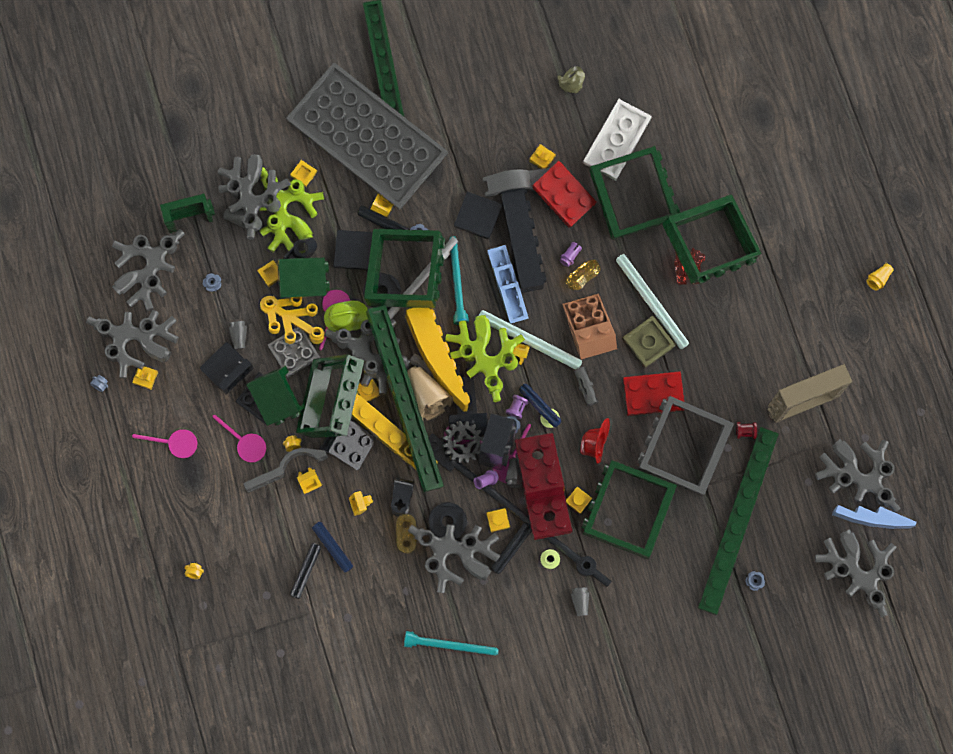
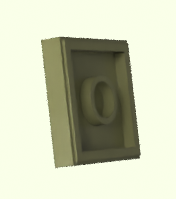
[622,316,676,368]

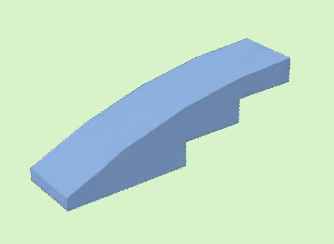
[487,245,528,324]
[832,505,917,529]

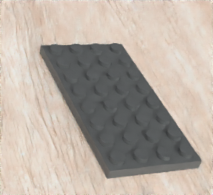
[286,63,448,210]

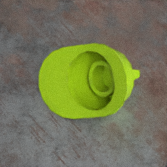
[324,301,368,332]

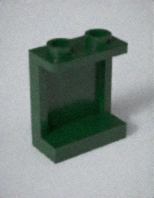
[160,193,215,233]
[277,257,330,298]
[247,366,305,426]

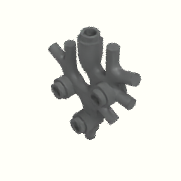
[218,154,291,240]
[112,229,185,311]
[86,310,179,379]
[324,319,411,395]
[815,439,901,513]
[407,525,500,593]
[815,530,896,618]

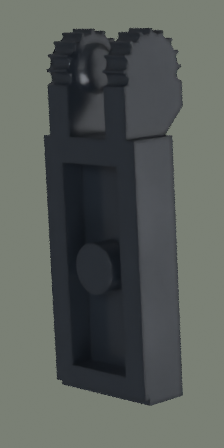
[455,363,477,414]

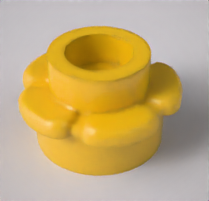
[283,436,302,452]
[185,563,204,579]

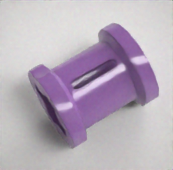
[506,395,529,419]

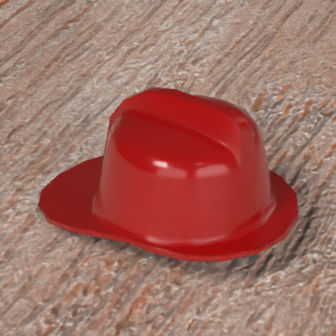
[580,418,610,463]

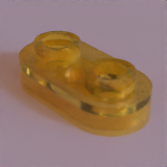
[566,260,601,290]
[396,514,416,554]

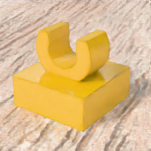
[529,144,556,169]
[509,343,530,365]
[132,366,158,390]
[297,467,322,494]
[349,491,373,516]

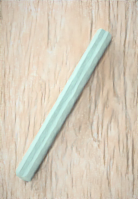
[616,254,689,349]
[479,310,582,369]

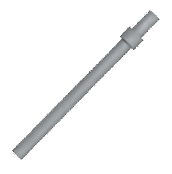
[388,237,458,320]

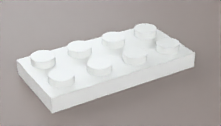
[583,99,652,181]

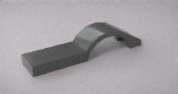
[482,168,550,197]
[243,448,328,493]

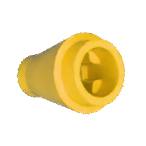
[867,263,893,291]

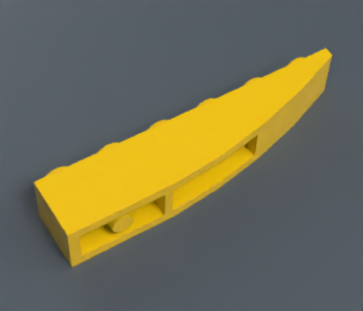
[405,308,470,412]
[351,394,438,470]

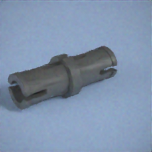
[574,367,599,406]

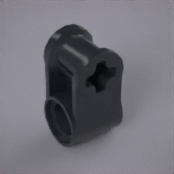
[283,237,317,259]
[391,478,414,517]

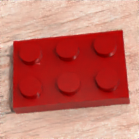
[531,161,597,228]
[623,371,684,416]

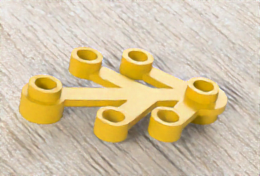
[260,296,325,344]

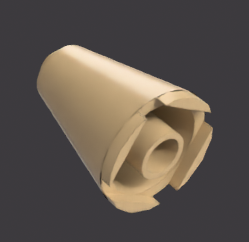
[407,366,453,420]

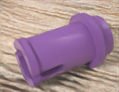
[560,242,582,267]
[474,470,499,489]

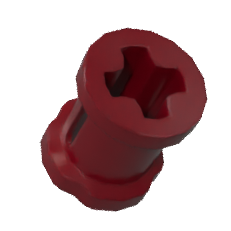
[736,422,757,439]

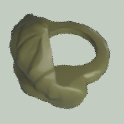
[557,66,585,94]

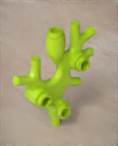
[259,167,324,253]
[445,315,525,402]

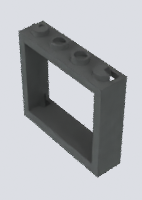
[637,396,734,495]

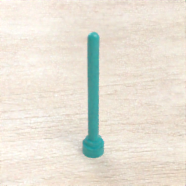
[449,236,469,325]
[404,631,499,655]

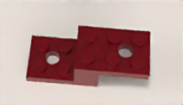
[515,433,572,540]

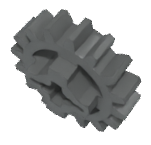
[442,421,484,463]

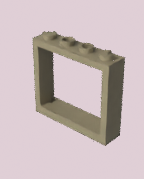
[768,364,852,423]

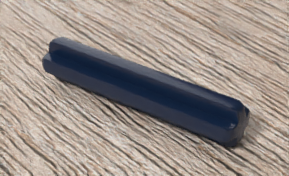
[519,384,561,427]
[312,522,353,573]

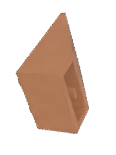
[562,294,617,359]

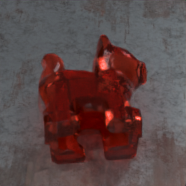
[674,247,706,285]

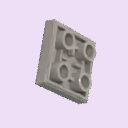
[268,327,320,378]

